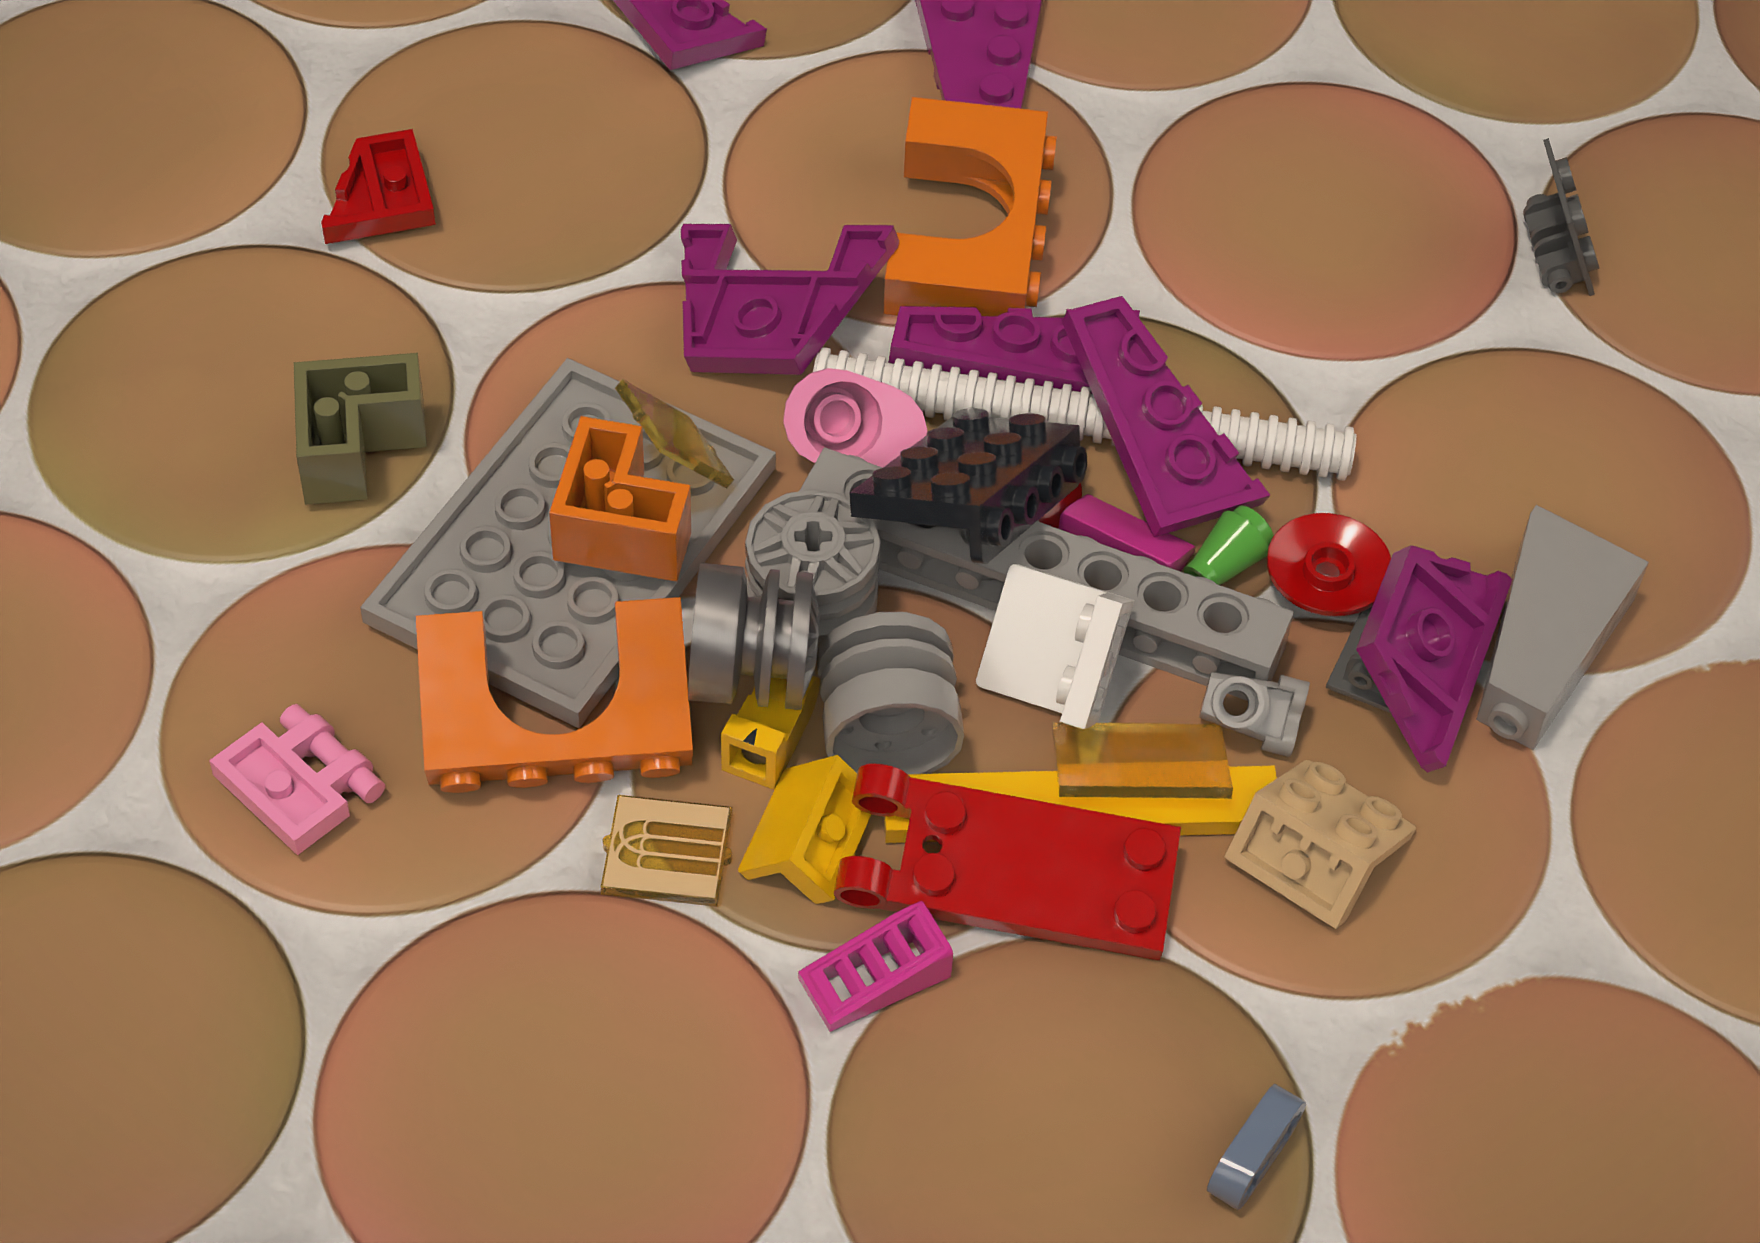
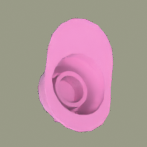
[783,368,927,468]

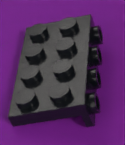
[849,408,1087,564]

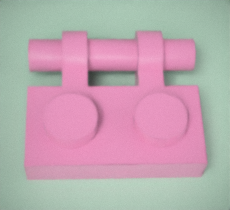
[209,704,385,855]

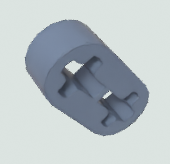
[1207,1084,1306,1210]

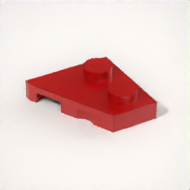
[321,129,436,244]

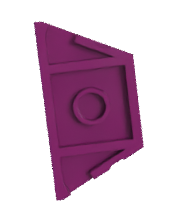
[1356,545,1513,773]

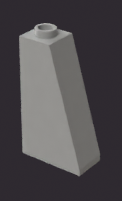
[1476,505,1649,750]

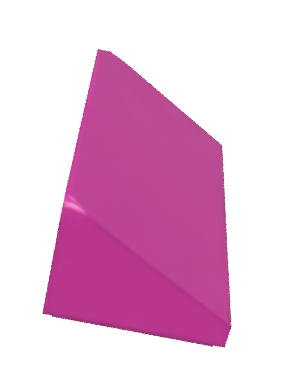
[1058,494,1196,572]

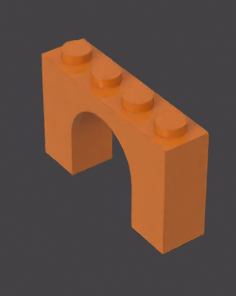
[883,97,1057,316]
[416,597,693,793]

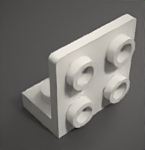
[976,564,1135,729]

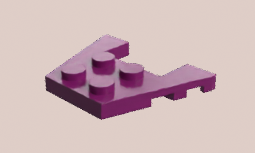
[681,224,899,375]

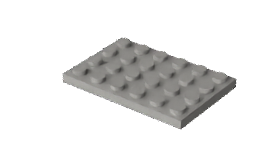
[360,358,776,728]

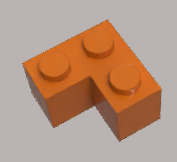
[549,416,692,582]

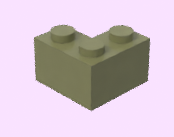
[293,353,427,505]

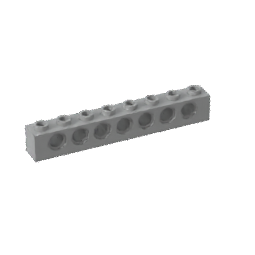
[799,447,1294,700]

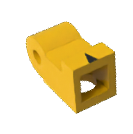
[721,676,820,790]

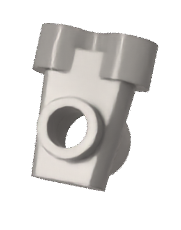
[1199,672,1310,757]

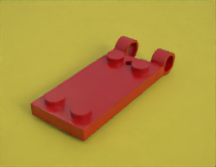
[834,763,1181,961]

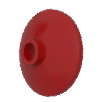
[1267,513,1391,616]

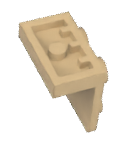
[1224,760,1416,929]

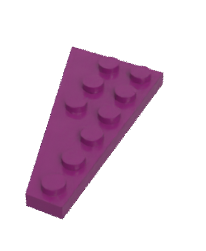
[915,0,1043,109]

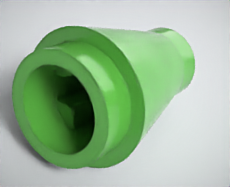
[1184,505,1274,585]

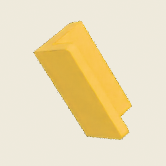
[738,755,871,904]

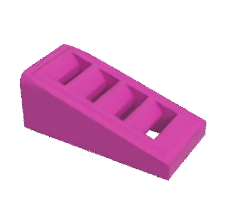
[798,901,953,1032]

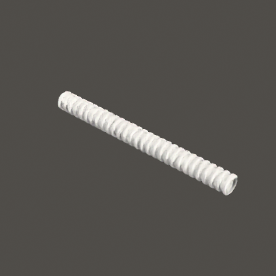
[813,347,1357,481]

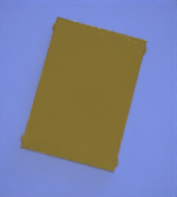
[1052,722,1233,799]

